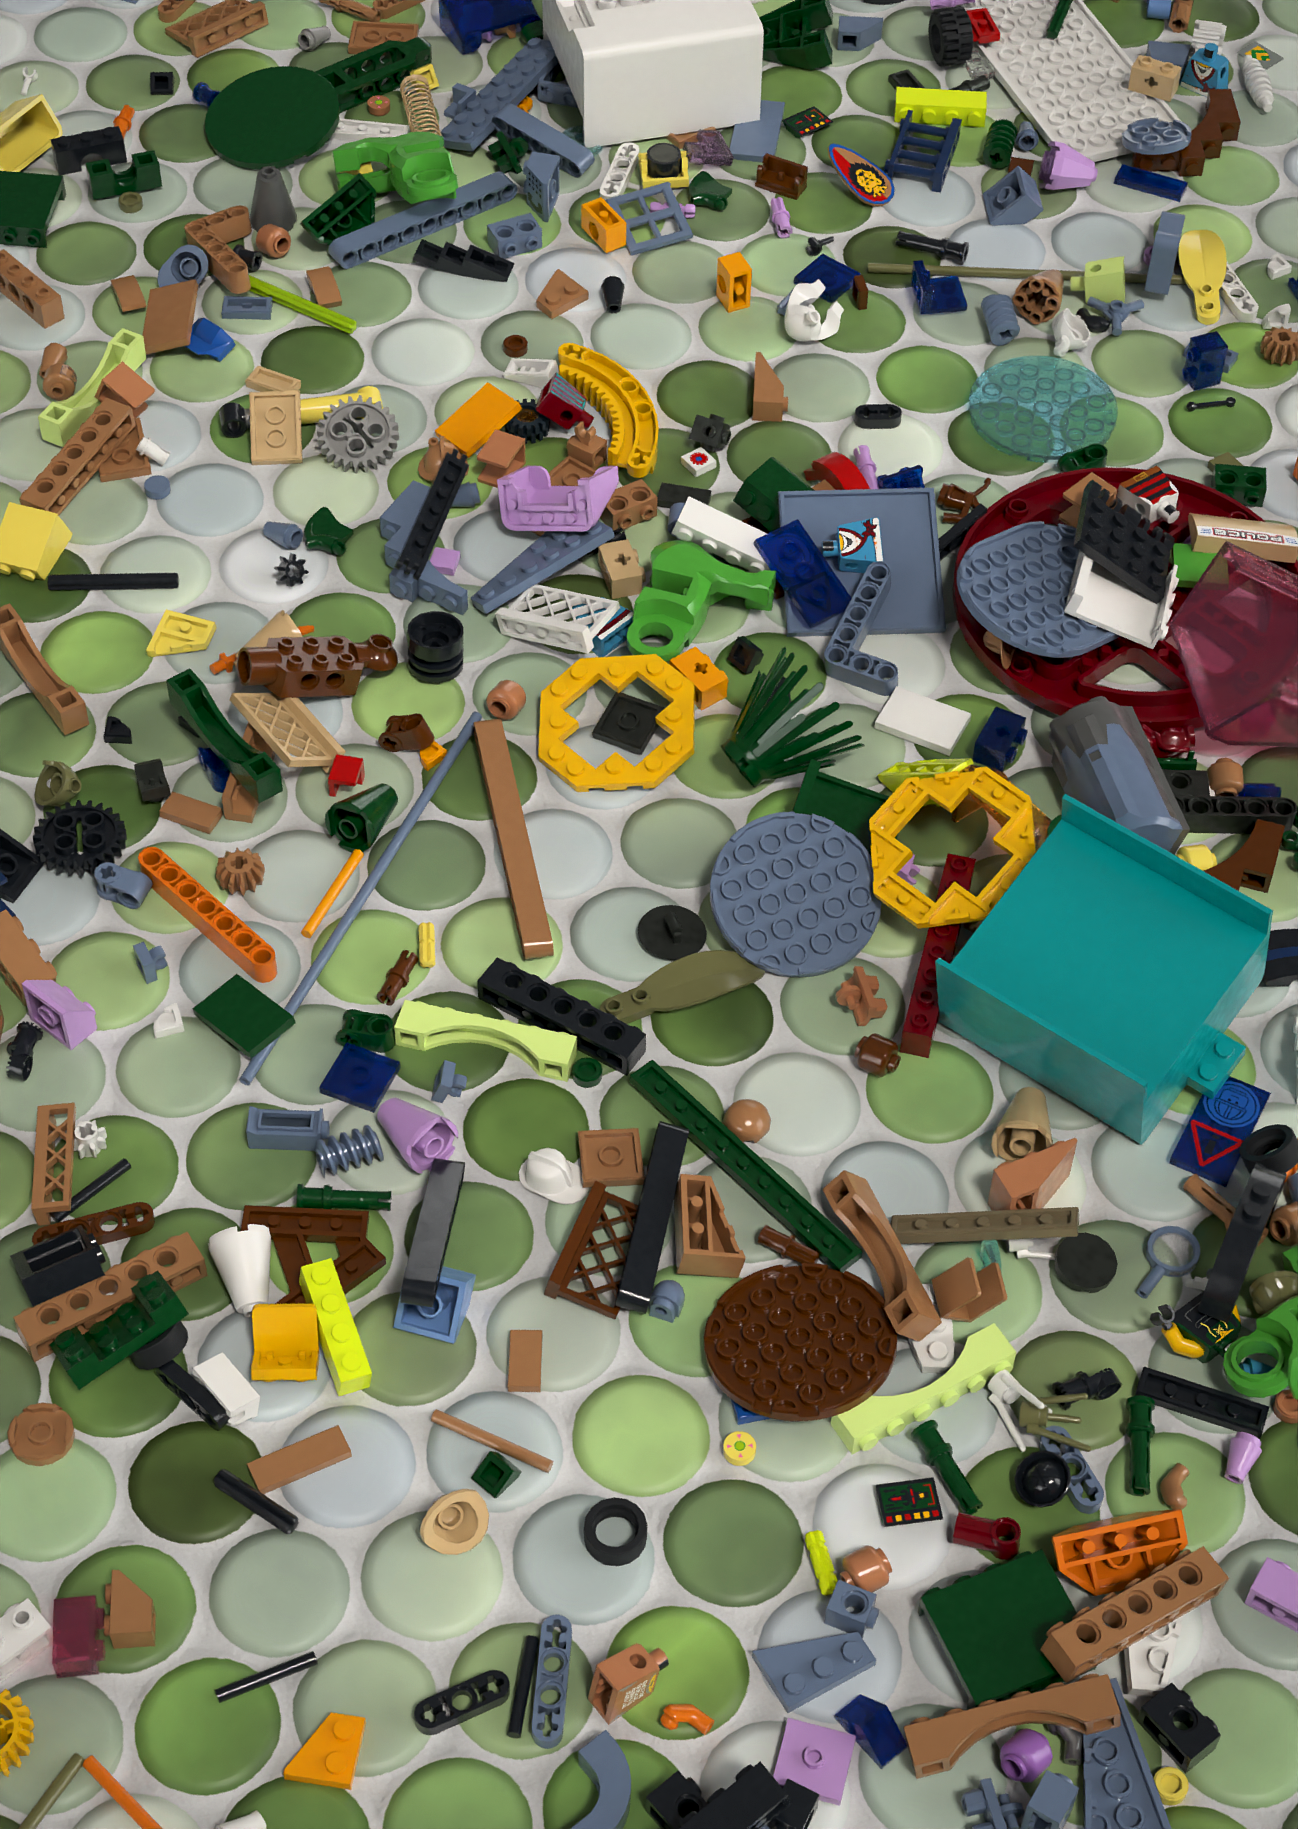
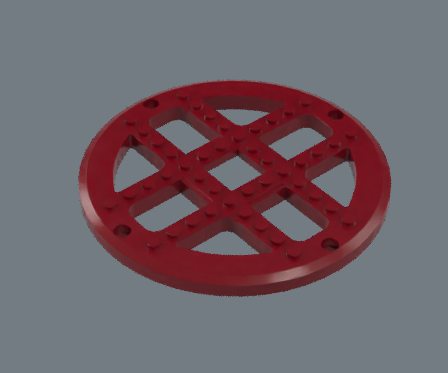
[952,467,1298,732]

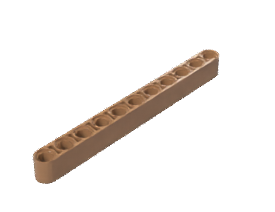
[473,718,554,960]

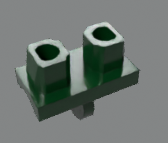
[488,131,528,174]

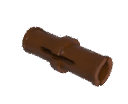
[377,950,419,1006]

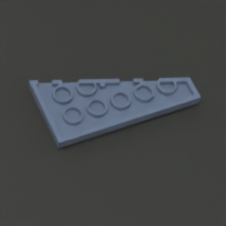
[471,521,615,614]
[1082,1678,1172,1829]

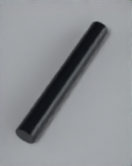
[51,1158,131,1223]
[507,1635,539,1739]
[215,1651,318,1703]

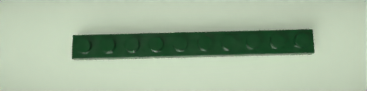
[630,1059,862,1272]

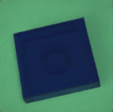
[794,254,861,303]
[319,1042,401,1113]

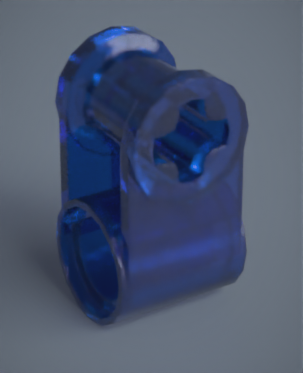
[197,747,231,793]

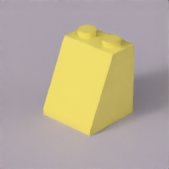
[0,502,73,581]

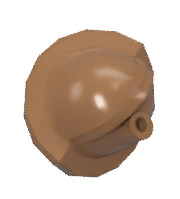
[418,436,469,482]

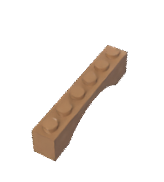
[0,603,89,735]
[822,1170,942,1342]
[904,1674,1121,1779]

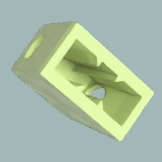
[1071,256,1125,304]

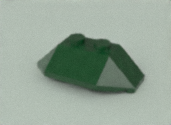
[300,173,376,246]

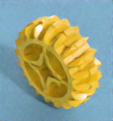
[0,1689,35,1777]

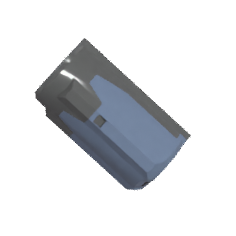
[1049,696,1190,855]

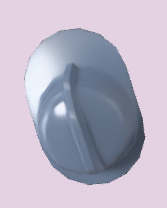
[157,244,209,287]

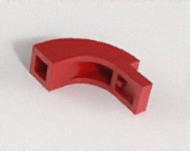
[803,452,870,490]

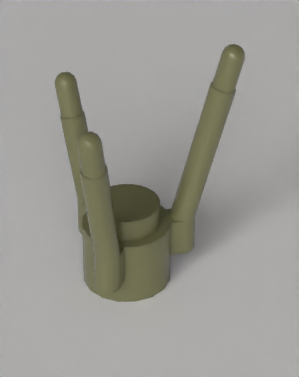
[1019,1393,1091,1452]

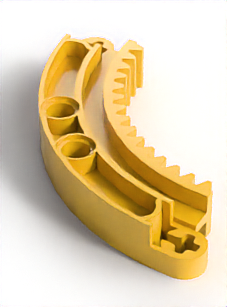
[558,343,658,478]

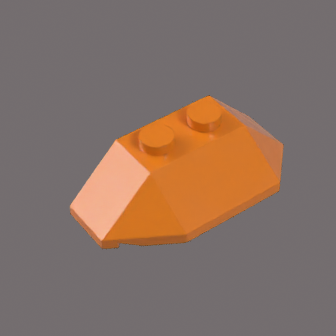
[1051,1509,1188,1596]

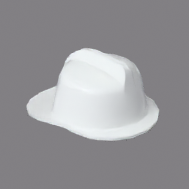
[519,1148,589,1205]

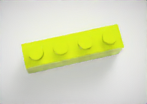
[894,87,987,127]
[299,1258,372,1397]

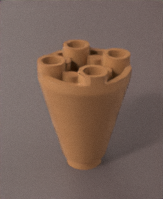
[1012,269,1064,325]

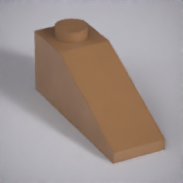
[752,352,788,422]

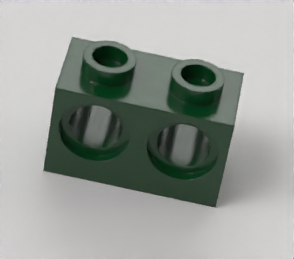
[1211,463,1267,507]

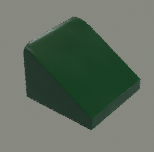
[471,1451,522,1498]

